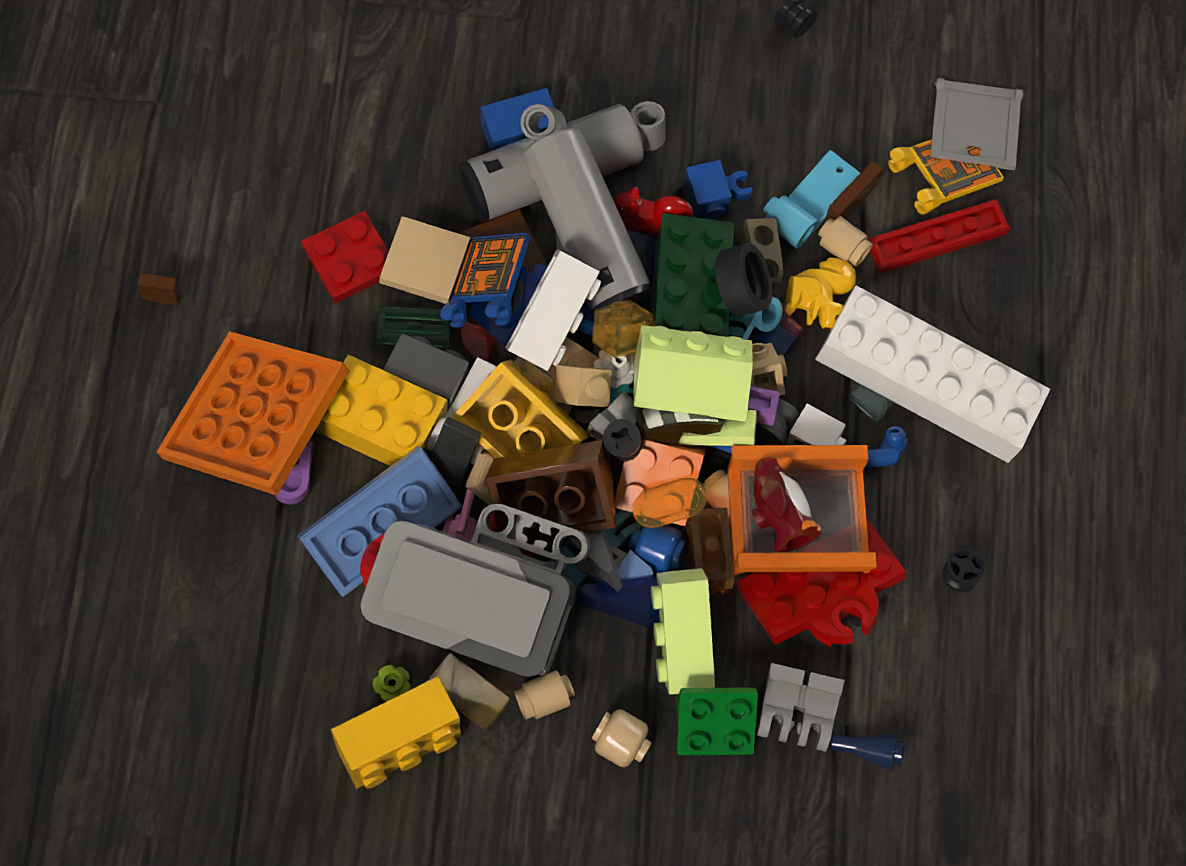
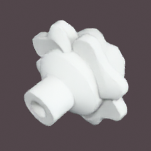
[593,345,634,389]

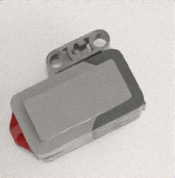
[360,503,590,677]

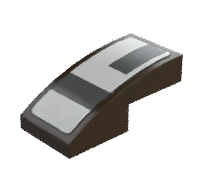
[635,408,723,443]

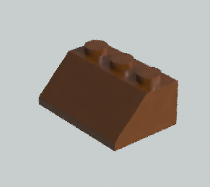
[486,440,616,542]

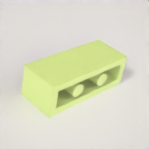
[651,568,715,695]

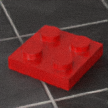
[301,211,389,304]

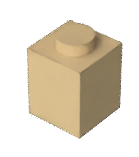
[554,365,612,407]

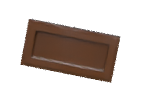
[825,161,883,223]

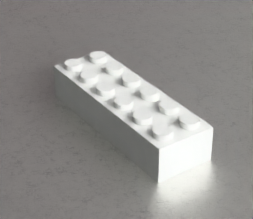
[815,285,1050,463]

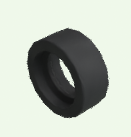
[715,243,773,317]

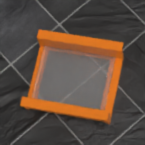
[727,445,877,575]

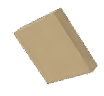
[379,216,470,304]

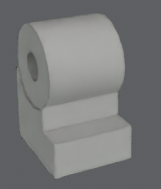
[586,392,642,454]

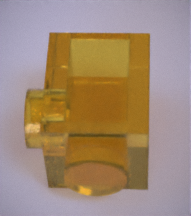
[592,300,653,358]

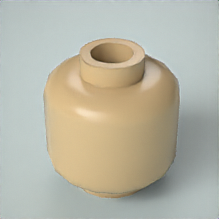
[591,709,652,767]

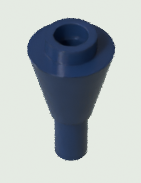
[832,733,905,771]

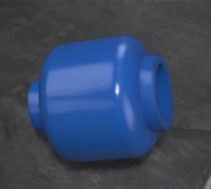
[629,520,687,573]

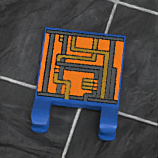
[440,233,531,328]

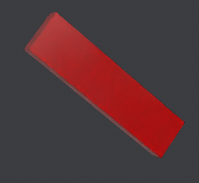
[867,199,1010,274]

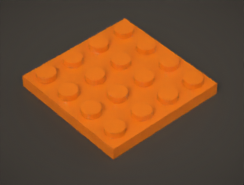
[157,331,350,495]

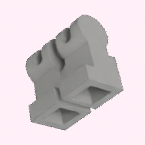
[757,663,845,752]

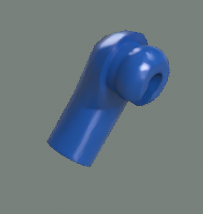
[864,426,907,469]

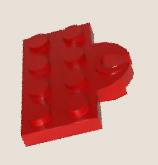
[737,517,906,647]

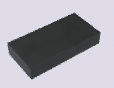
[430,416,482,494]

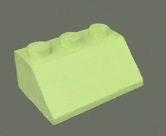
[634,325,753,422]

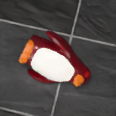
[751,457,822,553]

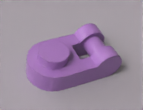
[275,440,313,504]

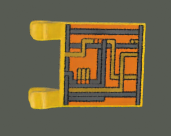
[887,139,1004,214]

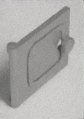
[930,78,1024,170]

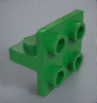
[675,688,758,755]

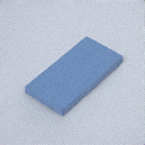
[297,446,463,597]

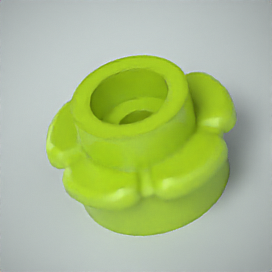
[373,665,411,702]

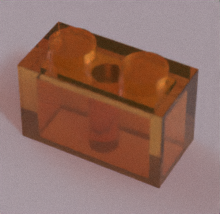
[686,507,735,594]

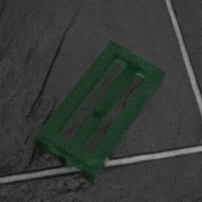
[376,306,451,348]

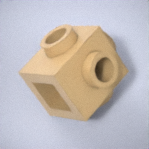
[751,343,787,396]

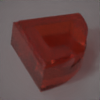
[461,322,497,362]

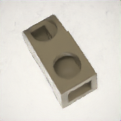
[733,218,783,286]

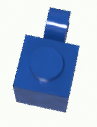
[684,160,753,220]

